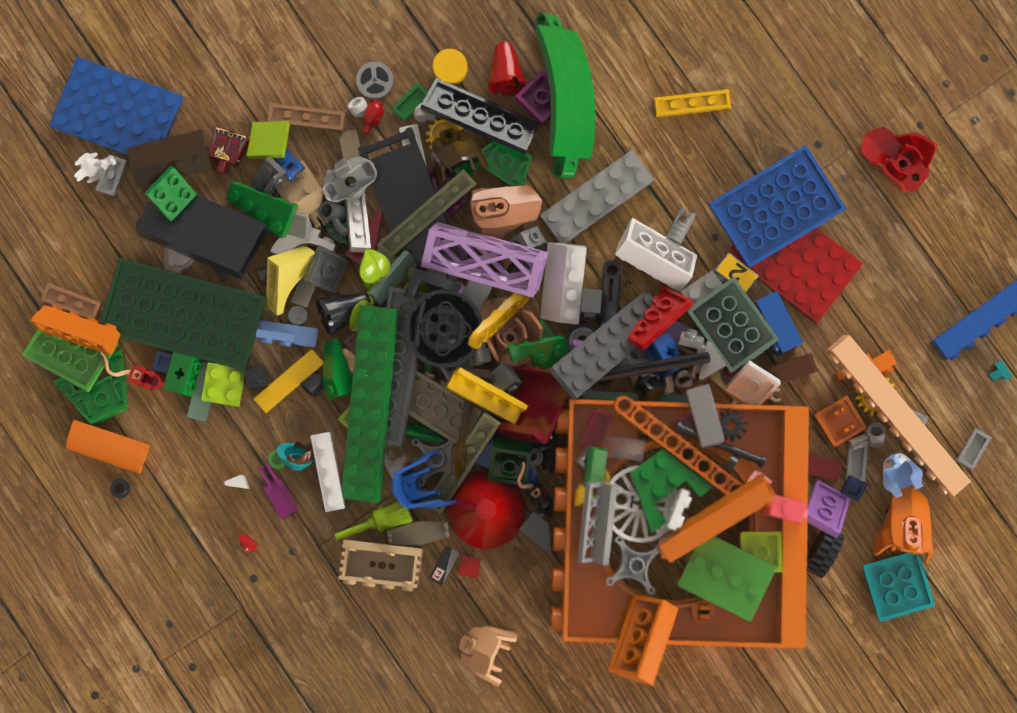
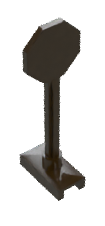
[450,368,495,479]

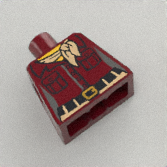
[209,126,250,174]

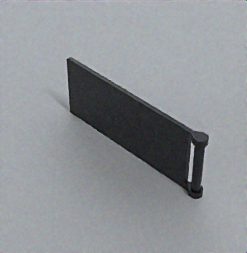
[358,127,462,280]

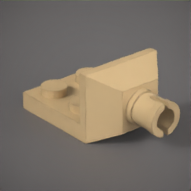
[277,160,329,229]

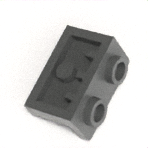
[250,157,286,197]

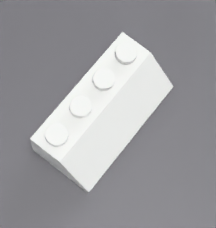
[615,218,697,292]
[540,242,587,324]

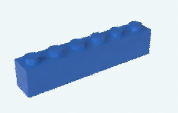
[930,280,1017,361]

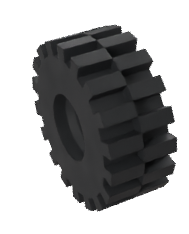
[807,530,845,578]

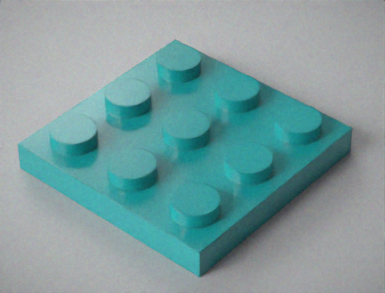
[861,552,935,622]

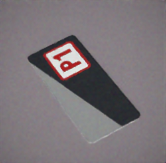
[429,546,460,585]

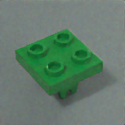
[144,166,197,222]

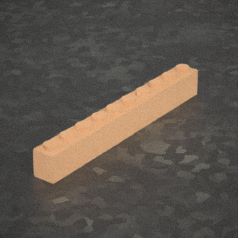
[827,335,971,497]

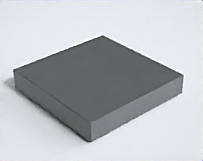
[304,245,349,295]

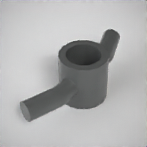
[319,185,349,237]

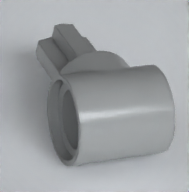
[849,423,885,450]

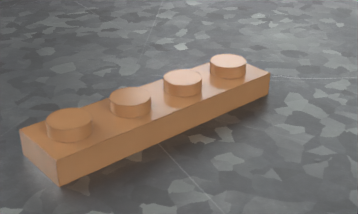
[267,103,346,132]

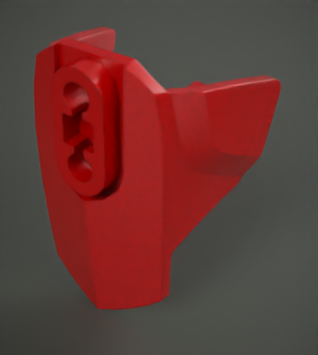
[861,126,937,193]

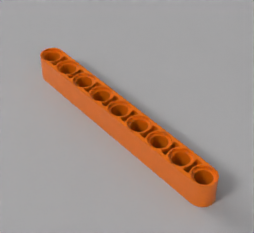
[614,396,759,512]

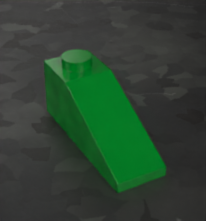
[322,337,353,401]

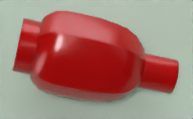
[362,99,384,134]

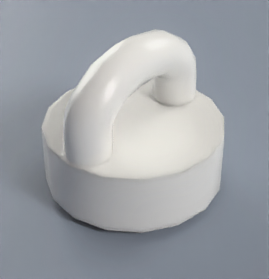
[348,97,368,117]

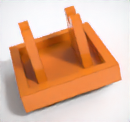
[813,395,867,448]

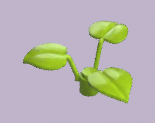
[349,249,431,331]

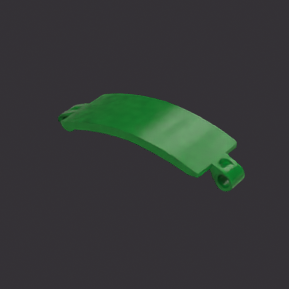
[535,12,595,179]

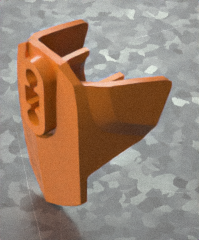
[873,487,933,564]

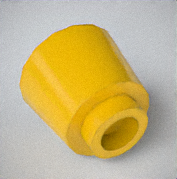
[574,484,595,507]

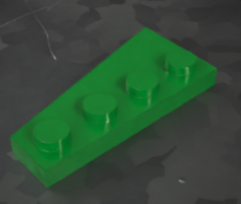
[225,181,298,238]

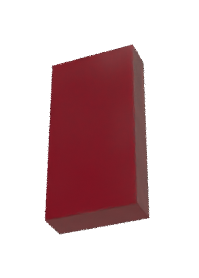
[578,408,613,448]
[808,455,842,482]

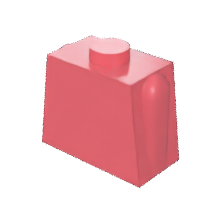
[761,495,808,524]

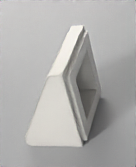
[224,475,250,489]

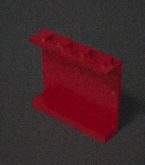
[494,365,569,444]

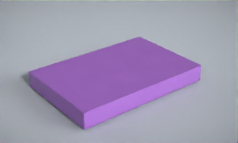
[807,480,851,538]

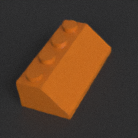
[31,305,120,356]
[608,595,678,686]

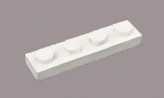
[345,191,371,252]

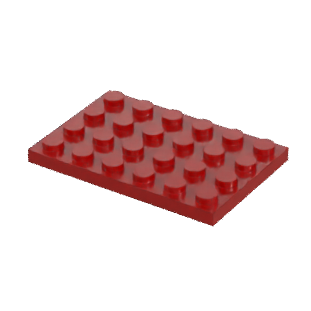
[726,228,863,324]

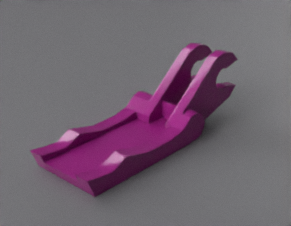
[258,462,298,520]

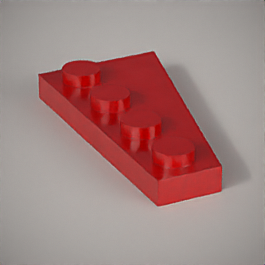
[628,285,693,350]

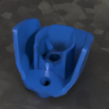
[392,449,457,509]

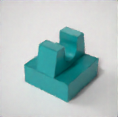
[988,360,1012,381]

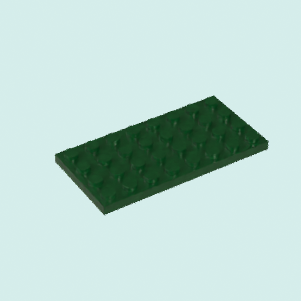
[100,258,267,371]

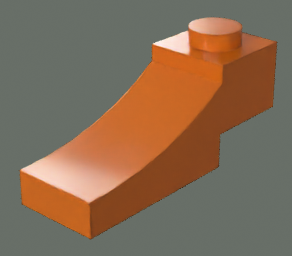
[833,350,897,381]

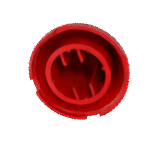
[448,472,525,549]

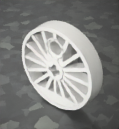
[609,466,677,542]

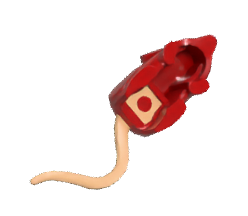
[100,352,164,390]

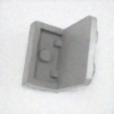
[679,328,707,379]

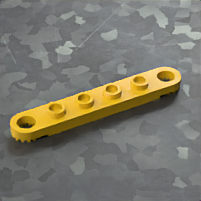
[468,279,530,349]

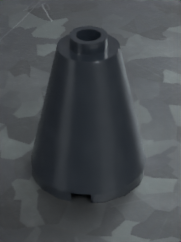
[316,293,370,335]

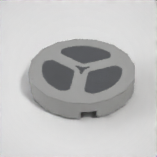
[356,62,393,100]

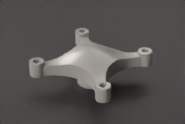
[412,439,466,486]
[605,536,660,595]

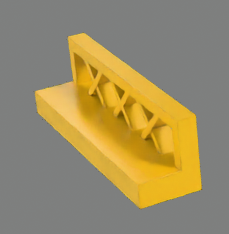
[446,368,528,424]

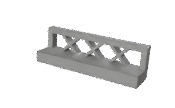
[577,481,617,565]

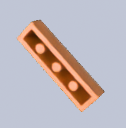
[66,420,150,474]

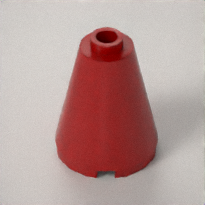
[488,41,526,96]

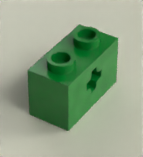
[163,352,202,397]

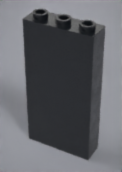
[136,195,268,280]

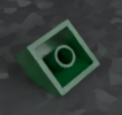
[488,436,532,485]

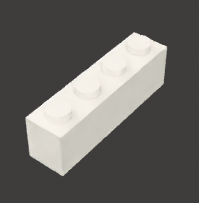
[311,432,346,512]

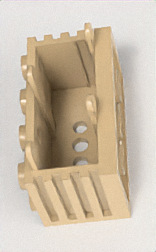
[339,540,423,591]

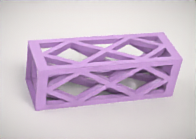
[421,222,548,297]

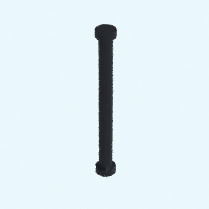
[674,421,766,468]

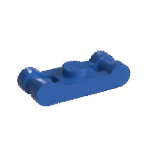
[272,149,305,181]

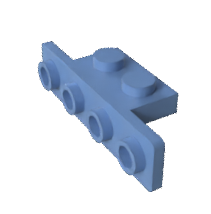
[256,320,318,348]

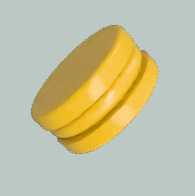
[432,49,467,86]

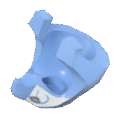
[883,453,923,498]

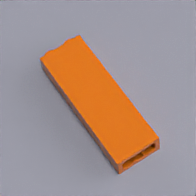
[658,473,775,563]

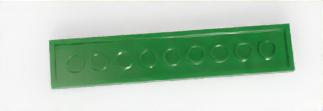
[342,305,399,503]

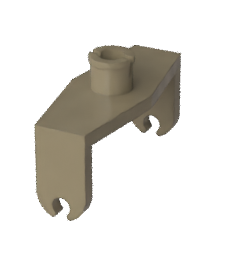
[387,521,450,545]

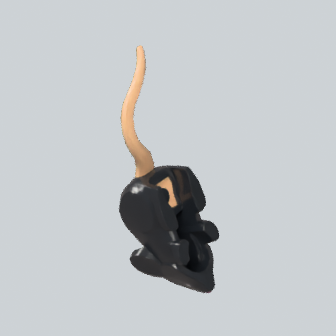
[517,462,554,515]

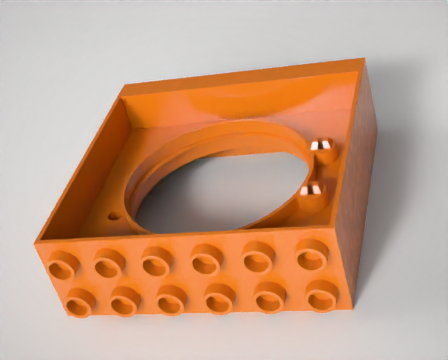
[550,399,809,649]

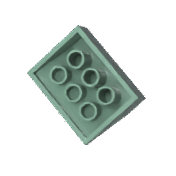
[687,277,779,374]

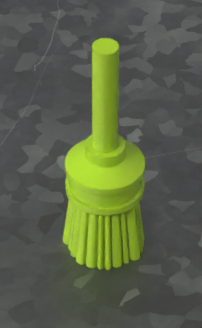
[335,501,413,541]

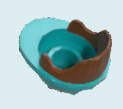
[276,441,314,471]

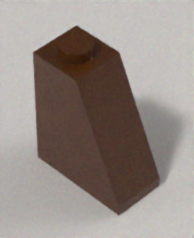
[764,353,818,385]

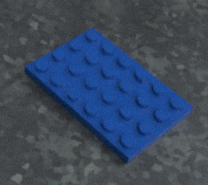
[49,57,184,157]
[708,145,847,268]

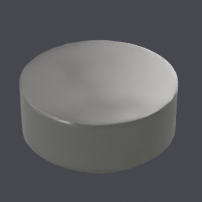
[288,306,308,325]

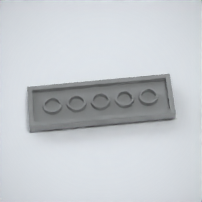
[540,150,654,244]

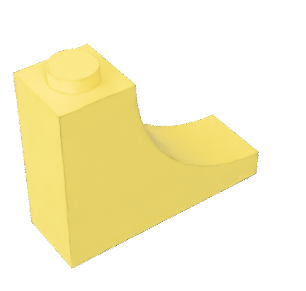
[266,245,315,315]

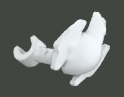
[74,152,116,183]

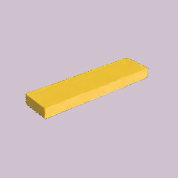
[653,89,731,117]
[254,349,323,414]

